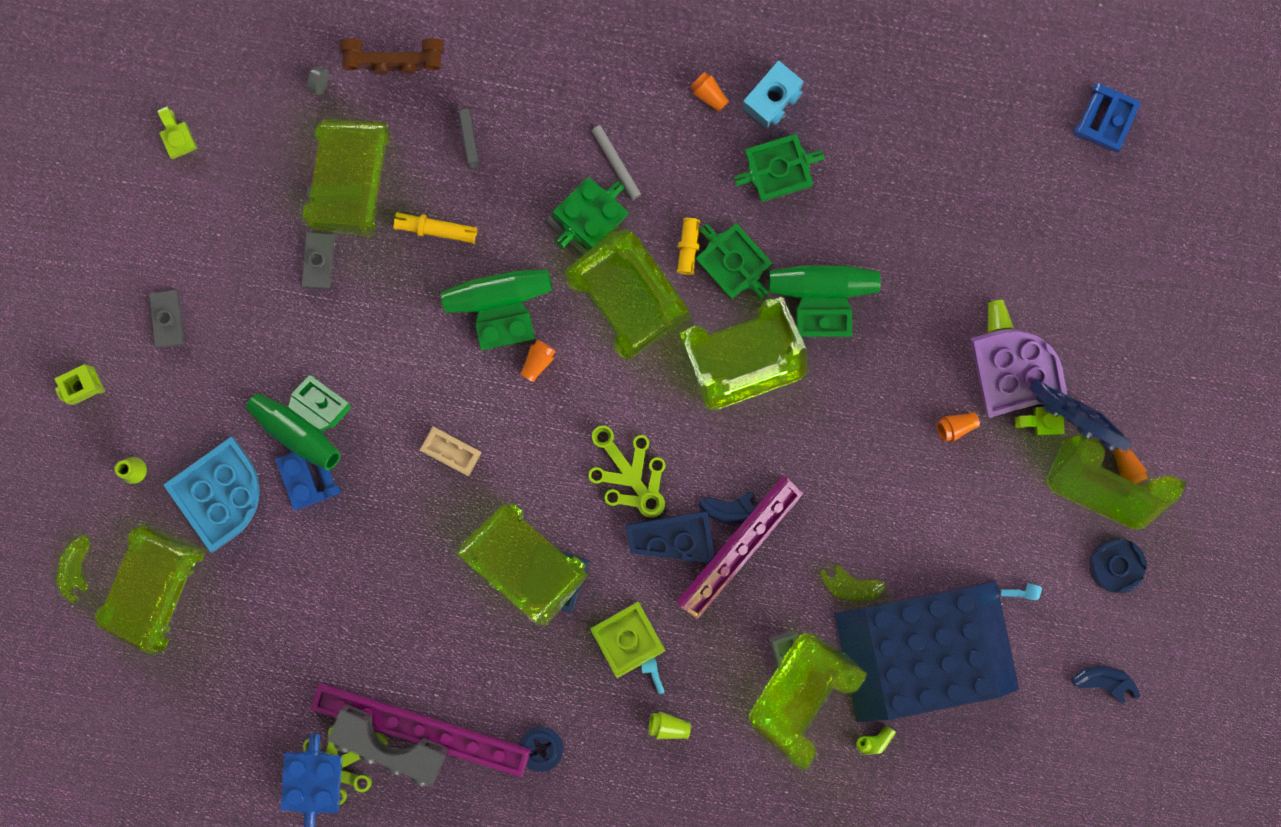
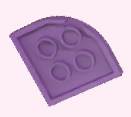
[970,329,1067,418]

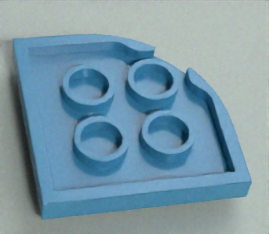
[164,437,260,553]

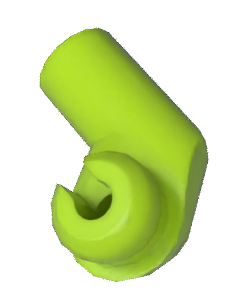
[856,725,896,755]

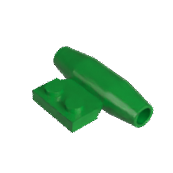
[769,265,881,337]
[441,269,553,350]
[246,375,351,470]

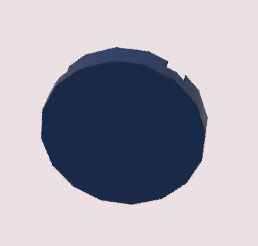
[1090,538,1147,593]

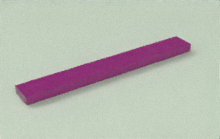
[311,683,531,778]

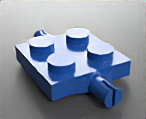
[281,733,343,827]

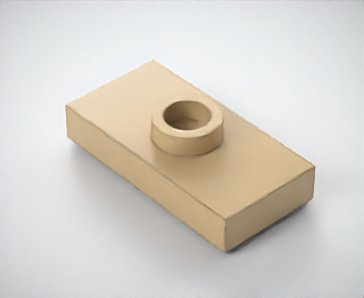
[420,426,482,476]

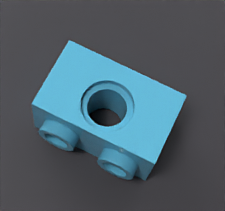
[742,61,804,129]

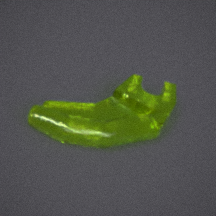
[56,534,90,603]
[819,565,886,602]

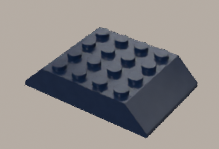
[834,580,1019,722]

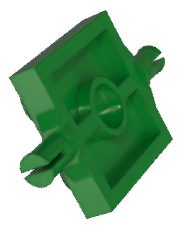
[733,134,825,203]
[551,177,629,252]
[695,223,773,300]

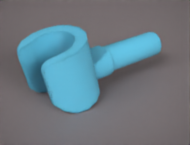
[1001,583,1042,600]
[641,658,665,694]

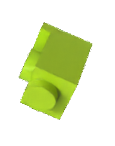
[54,364,105,405]

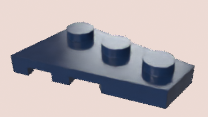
[625,510,715,564]

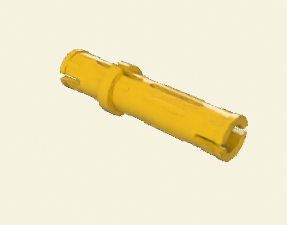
[393,212,478,244]

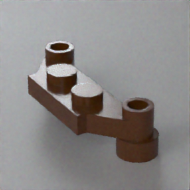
[340,38,444,74]

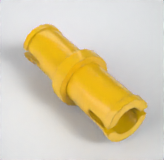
[676,218,701,275]

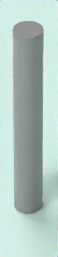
[591,125,641,200]

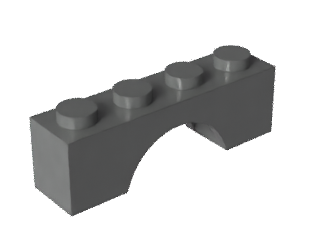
[328,704,449,786]

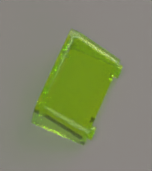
[303,119,390,238]
[563,229,691,361]
[679,296,809,410]
[1047,434,1187,530]
[455,503,589,626]
[94,525,207,655]
[749,633,867,771]

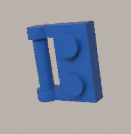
[1073,84,1141,153]
[275,453,341,511]

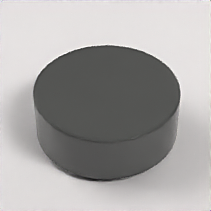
[307,66,329,95]

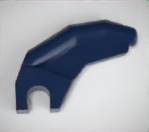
[699,491,763,523]
[1071,665,1140,703]

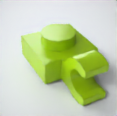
[158,106,198,159]
[1014,407,1065,436]

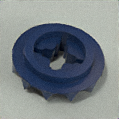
[519,726,563,772]

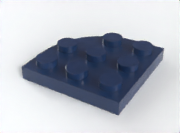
[1030,378,1133,452]

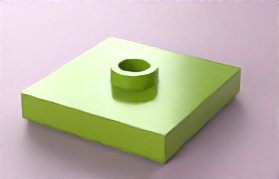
[590,602,666,678]

